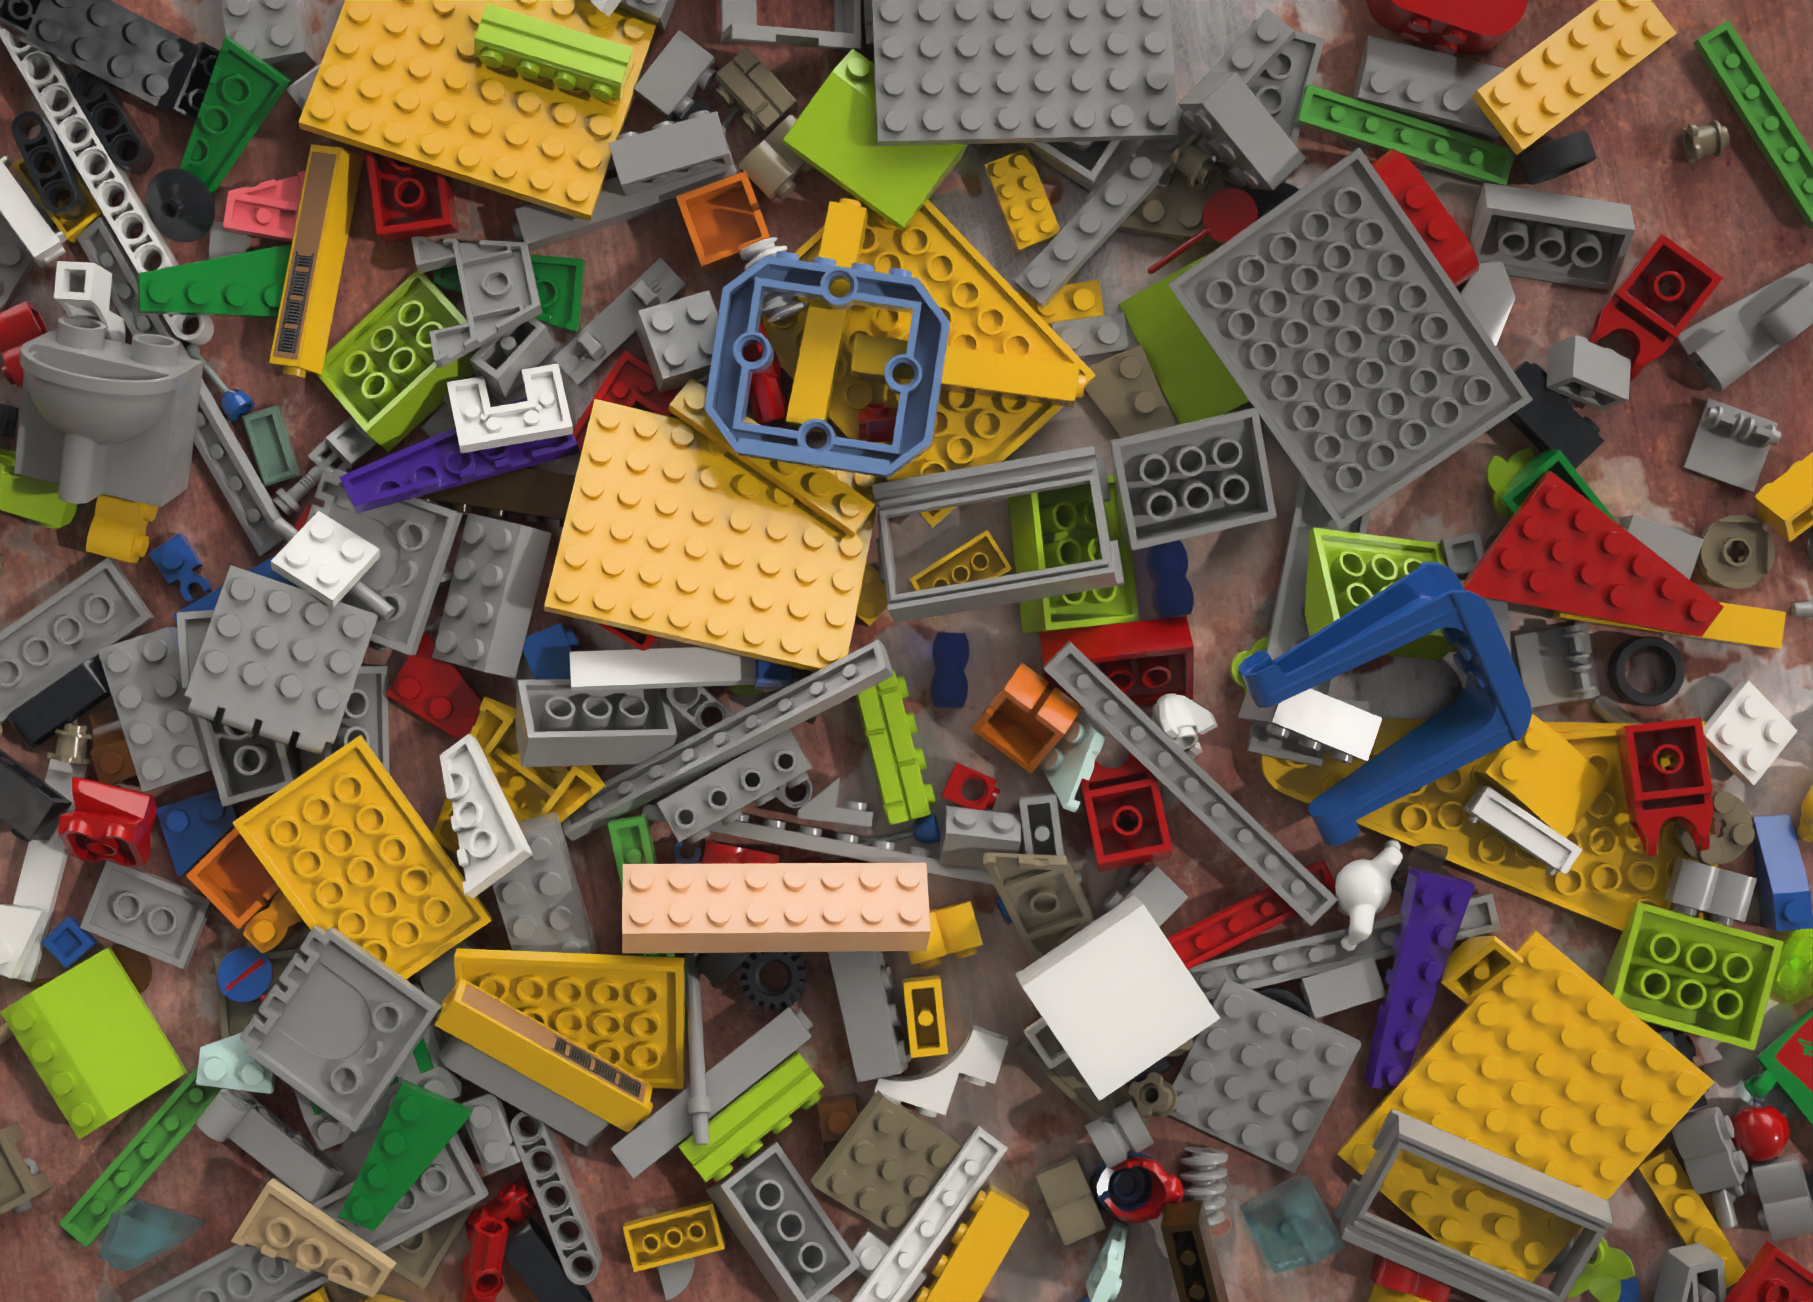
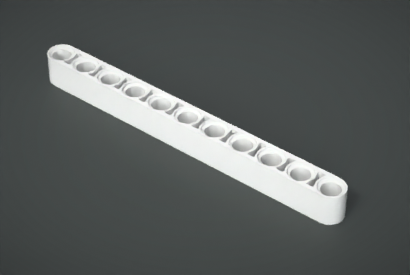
[0,25,214,345]

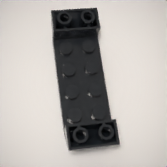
[0,0,220,123]

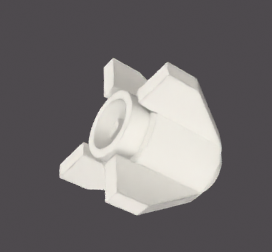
[1151,693,1218,756]

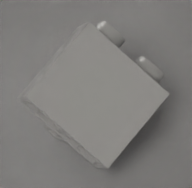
[14,317,204,507]

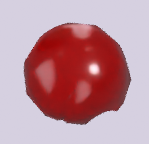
[1730,1105,1790,1162]

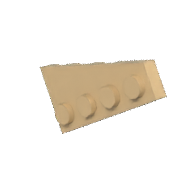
[231,1178,397,1298]

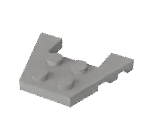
[411,236,543,368]

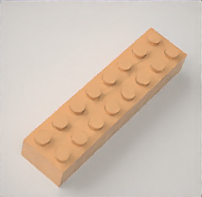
[622,863,931,953]

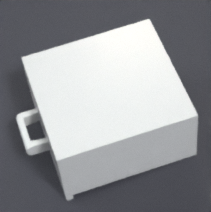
[1015,895,1221,1101]

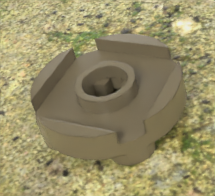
[1697,515,1775,589]
[1674,790,1755,865]

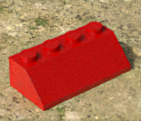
[1039,616,1194,710]

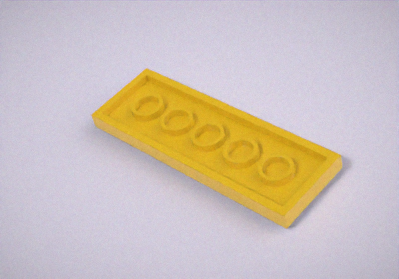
[1471,0,1677,155]

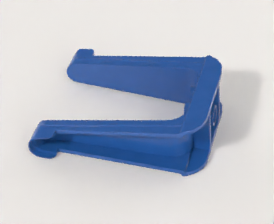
[1238,562,1532,846]

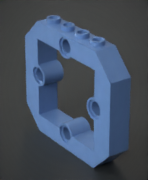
[704,251,950,478]

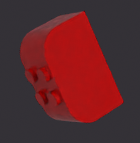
[1366,0,1528,55]
[1372,149,1479,287]

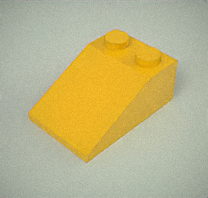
[1475,714,1610,838]

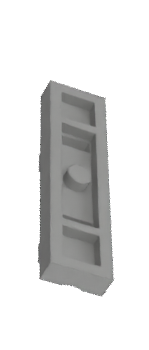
[553,258,687,387]

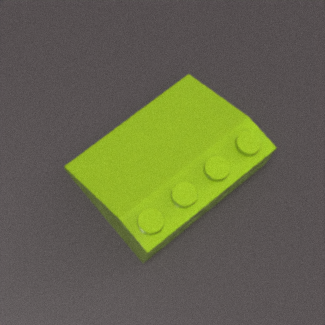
[781,48,968,231]
[1118,254,1250,425]
[317,269,480,452]
[1008,476,1140,634]
[1305,528,1455,661]
[1602,901,1784,1051]
[0,947,188,1140]

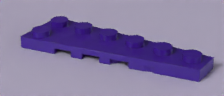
[339,397,579,513]
[1364,867,1475,1090]

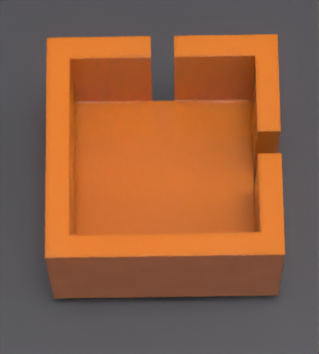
[676,171,770,274]
[971,663,1082,773]
[186,827,280,929]

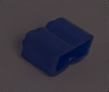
[1146,540,1194,619]
[930,632,969,708]

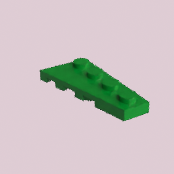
[137,244,291,319]
[433,254,586,334]

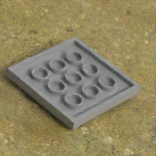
[1170,977,1361,1174]

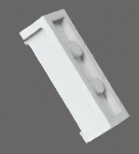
[0,156,66,268]
[1463,785,1583,876]

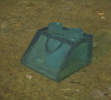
[1239,1172,1346,1273]
[98,1198,206,1270]

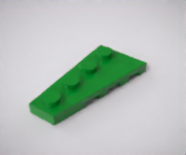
[179,35,291,195]
[339,1079,473,1231]

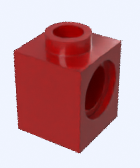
[941,762,1001,810]

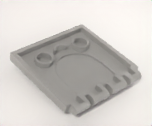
[299,469,463,655]
[184,565,378,755]
[240,925,443,1132]

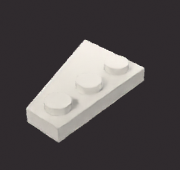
[0,904,49,978]

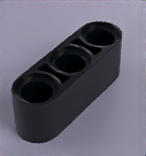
[71,71,154,174]
[11,111,87,221]
[7,657,111,749]
[504,1218,594,1302]

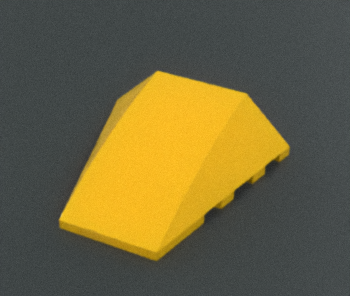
[432,697,606,855]

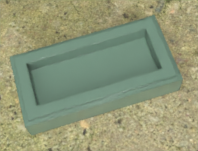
[241,405,302,488]

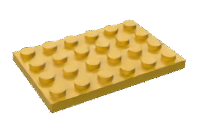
[232,735,492,979]
[454,948,685,1089]

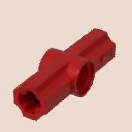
[744,315,788,425]
[460,1217,509,1302]

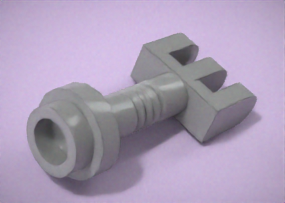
[273,440,353,516]

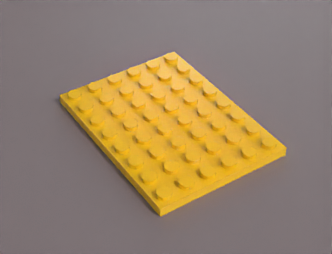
[298,0,657,221]
[762,197,1096,529]
[544,399,883,672]
[1337,929,1714,1283]

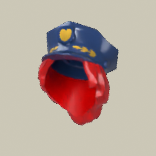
[1090,1150,1184,1223]

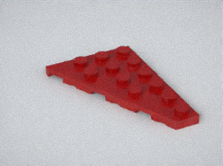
[1462,471,1724,637]

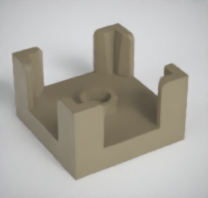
[0,1122,51,1215]

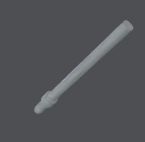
[683,953,711,1145]

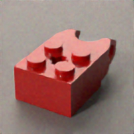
[1588,234,1723,381]
[1616,717,1714,857]
[1079,752,1173,873]

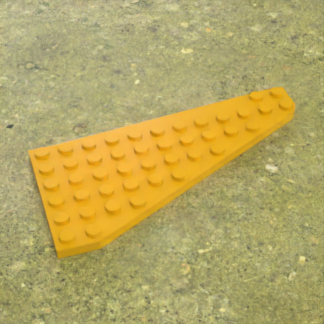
[1259,718,1723,932]

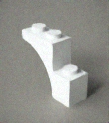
[54,261,126,343]
[874,1025,1009,1118]

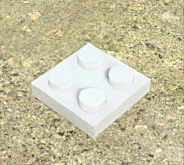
[271,511,380,608]
[1703,680,1797,786]

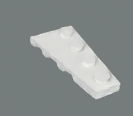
[439,734,533,898]

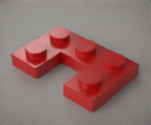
[573,350,683,455]

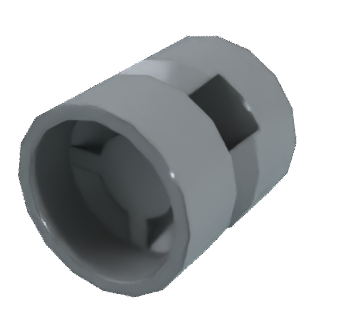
[1085,1100,1155,1169]

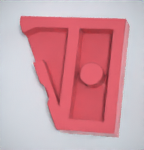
[223,171,306,243]

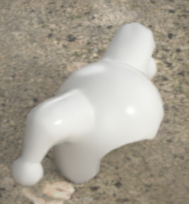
[1335,839,1403,951]

